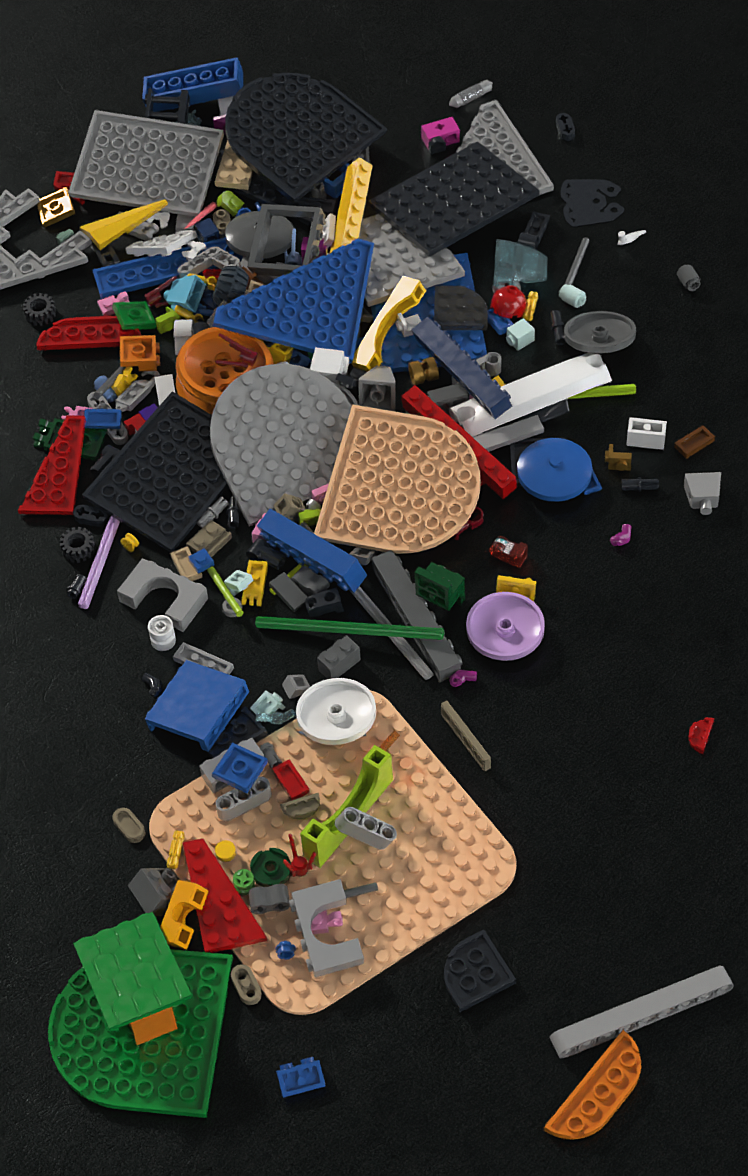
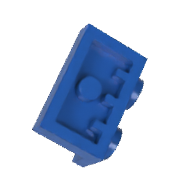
[276,1057,326,1097]

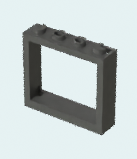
[247,204,326,276]

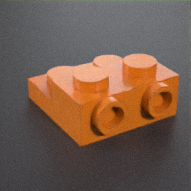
[120,335,160,371]

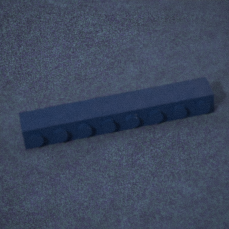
[411,317,512,419]

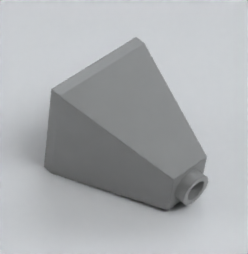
[359,366,395,412]

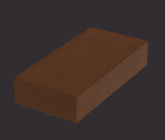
[674,426,715,459]

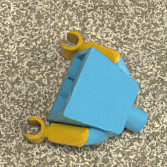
[164,273,217,323]

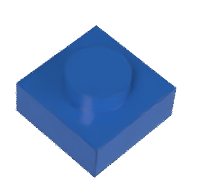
[188,548,214,574]

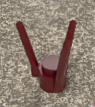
[144,276,176,309]
[215,333,258,369]

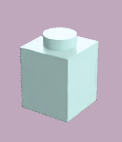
[506,318,535,351]

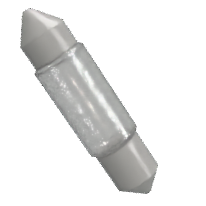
[449,80,493,108]

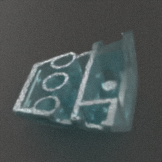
[493,239,547,287]

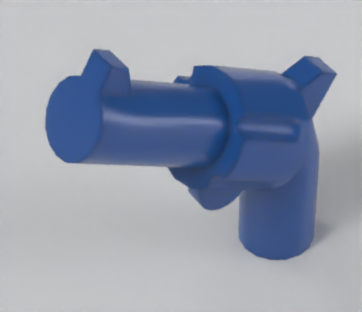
[194,303,214,317]

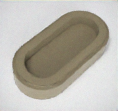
[112,808,145,843]

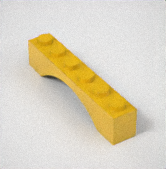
[351,276,426,372]

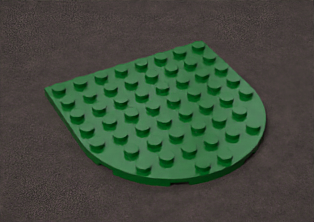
[48,949,233,1118]

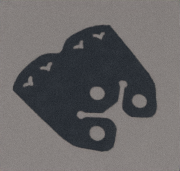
[561,179,624,227]

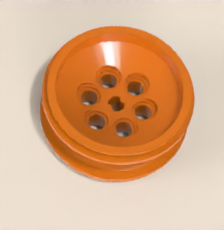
[176,327,274,415]

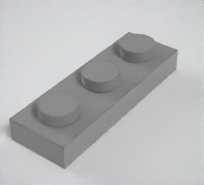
[173,642,234,675]

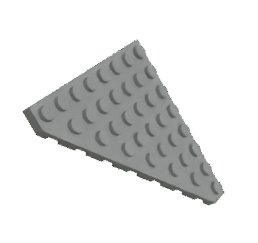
[456,100,554,194]

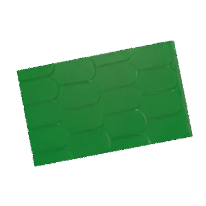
[73,912,192,1045]

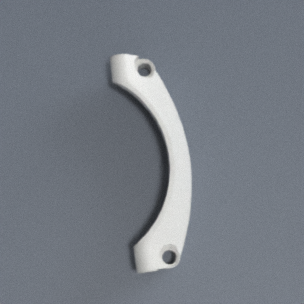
[449,352,612,437]

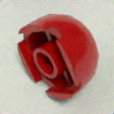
[490,285,527,318]

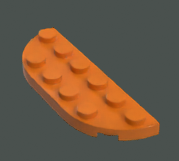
[544,1030,641,1139]

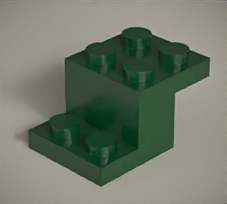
[415,562,465,611]

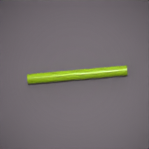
[206,566,243,617]

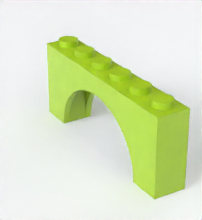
[300,745,393,868]

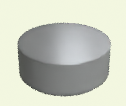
[223,598,242,617]

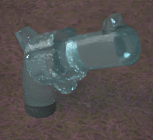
[255,709,296,725]

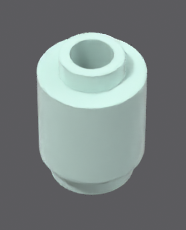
[559,284,586,308]

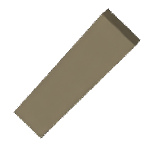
[441,701,491,771]

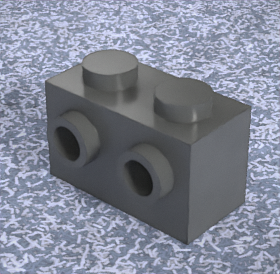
[317,635,361,679]

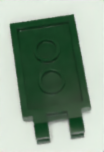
[33,418,107,462]

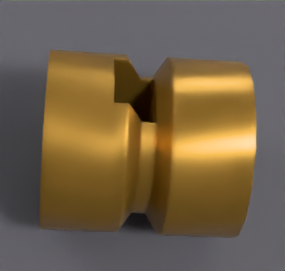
[408,357,439,385]

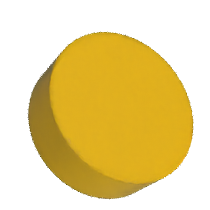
[215,840,236,862]

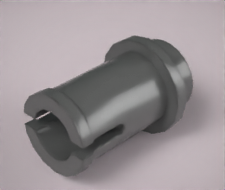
[260,742,282,769]

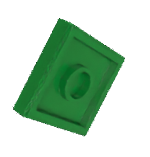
[112,302,157,330]

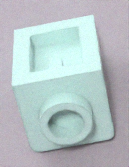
[224,570,254,596]
[250,691,285,722]

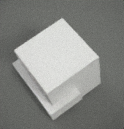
[310,348,350,384]

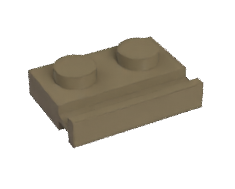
[186,520,232,557]

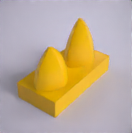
[496,575,536,602]

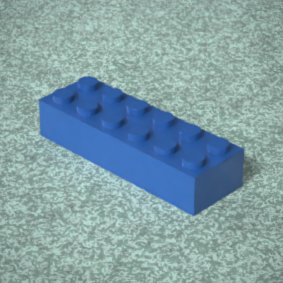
[142,57,243,112]
[257,508,367,593]

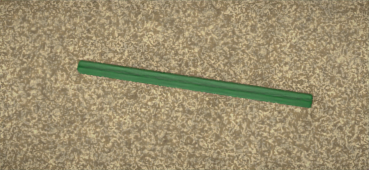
[255,616,444,640]

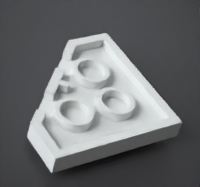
[126,230,197,256]

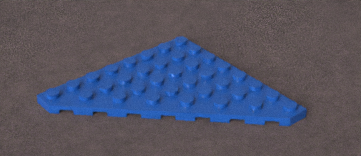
[213,238,374,363]

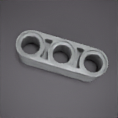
[216,777,271,821]
[335,807,397,850]

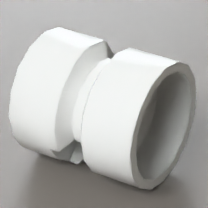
[148,615,176,651]

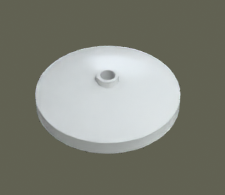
[296,678,376,745]

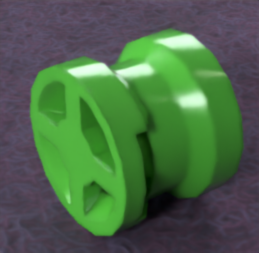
[233,869,255,895]

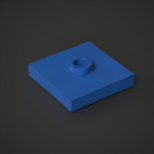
[212,743,268,793]

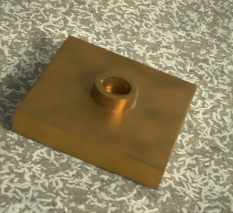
[37,187,75,227]

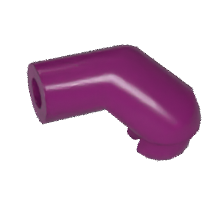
[610,524,631,546]
[449,670,477,687]

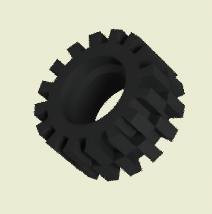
[23,293,56,326]
[60,527,95,563]

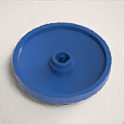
[517,438,592,501]

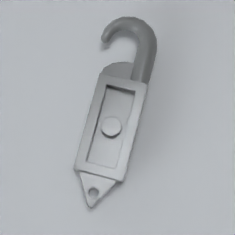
[115,371,161,412]

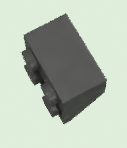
[128,868,178,916]

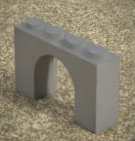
[117,558,208,632]
[289,879,364,978]

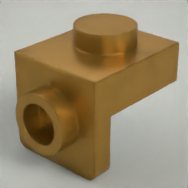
[605,444,632,471]

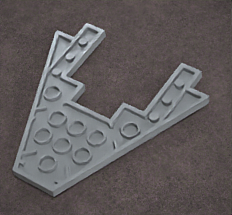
[0,189,92,290]

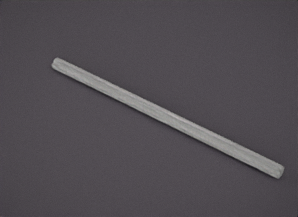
[299,522,433,680]

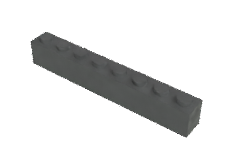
[371,550,463,682]

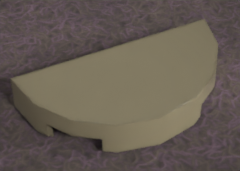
[280,793,320,820]

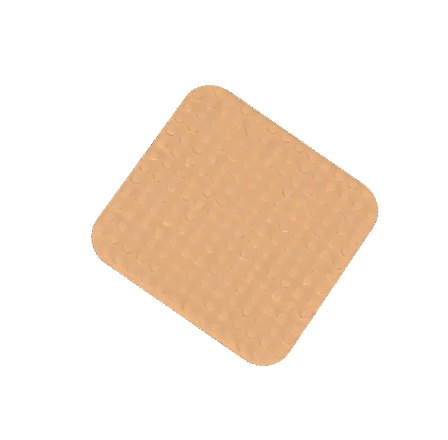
[149,690,516,1015]

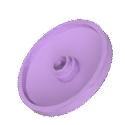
[466,592,544,660]

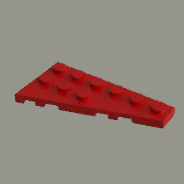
[18,415,86,515]
[183,838,268,953]

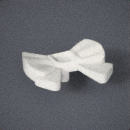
[146,212,170,229]
[182,241,206,261]

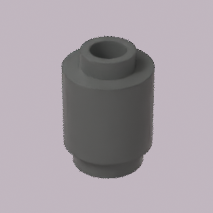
[677,265,701,291]

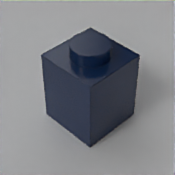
[195,218,220,243]

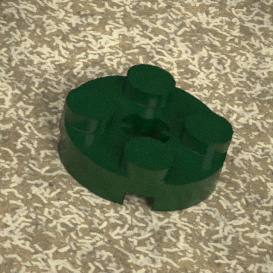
[250,848,291,887]

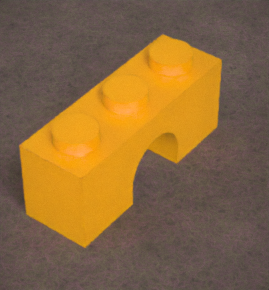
[160,880,209,950]

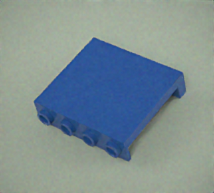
[145,660,249,752]

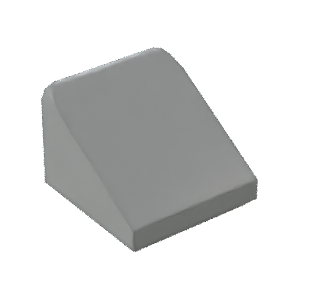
[282,675,310,699]

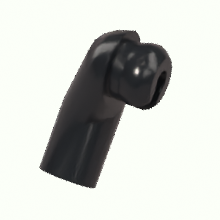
[142,673,163,698]

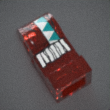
[489,536,528,568]

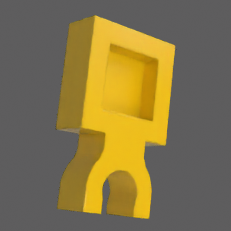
[111,367,138,397]

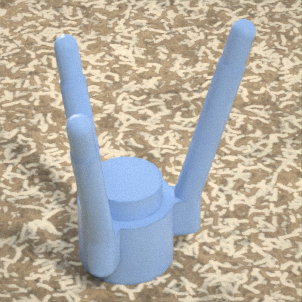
[284,228,302,266]

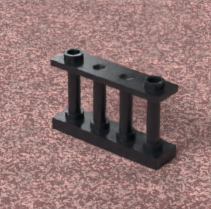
[145,88,190,124]

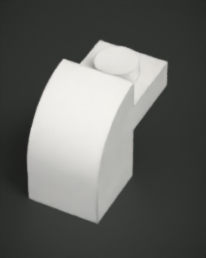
[174,319,194,355]

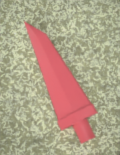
[184,202,217,229]

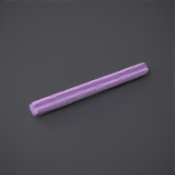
[78,516,120,609]

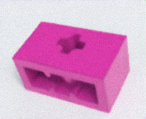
[421,117,460,150]

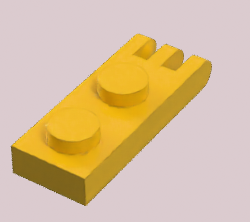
[242,560,268,606]

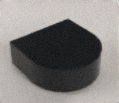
[428,136,446,155]

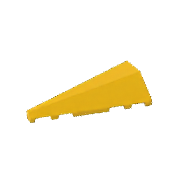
[80,199,168,250]

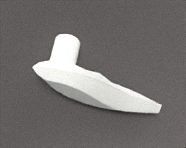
[618,230,646,245]

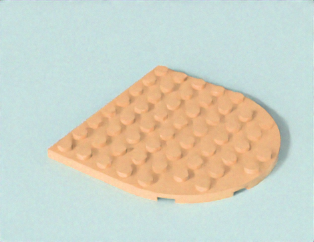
[314,404,481,554]

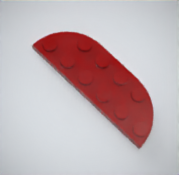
[36,316,142,350]

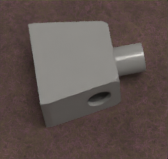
[684,472,721,515]

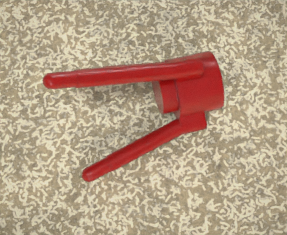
[283,834,316,877]

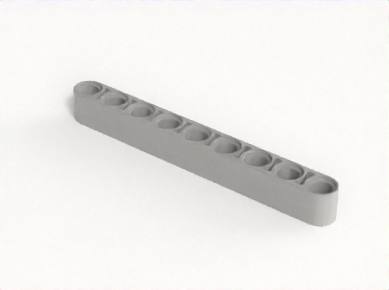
[550,966,734,1058]

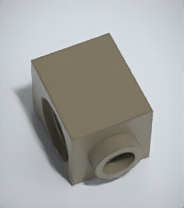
[273,493,306,523]

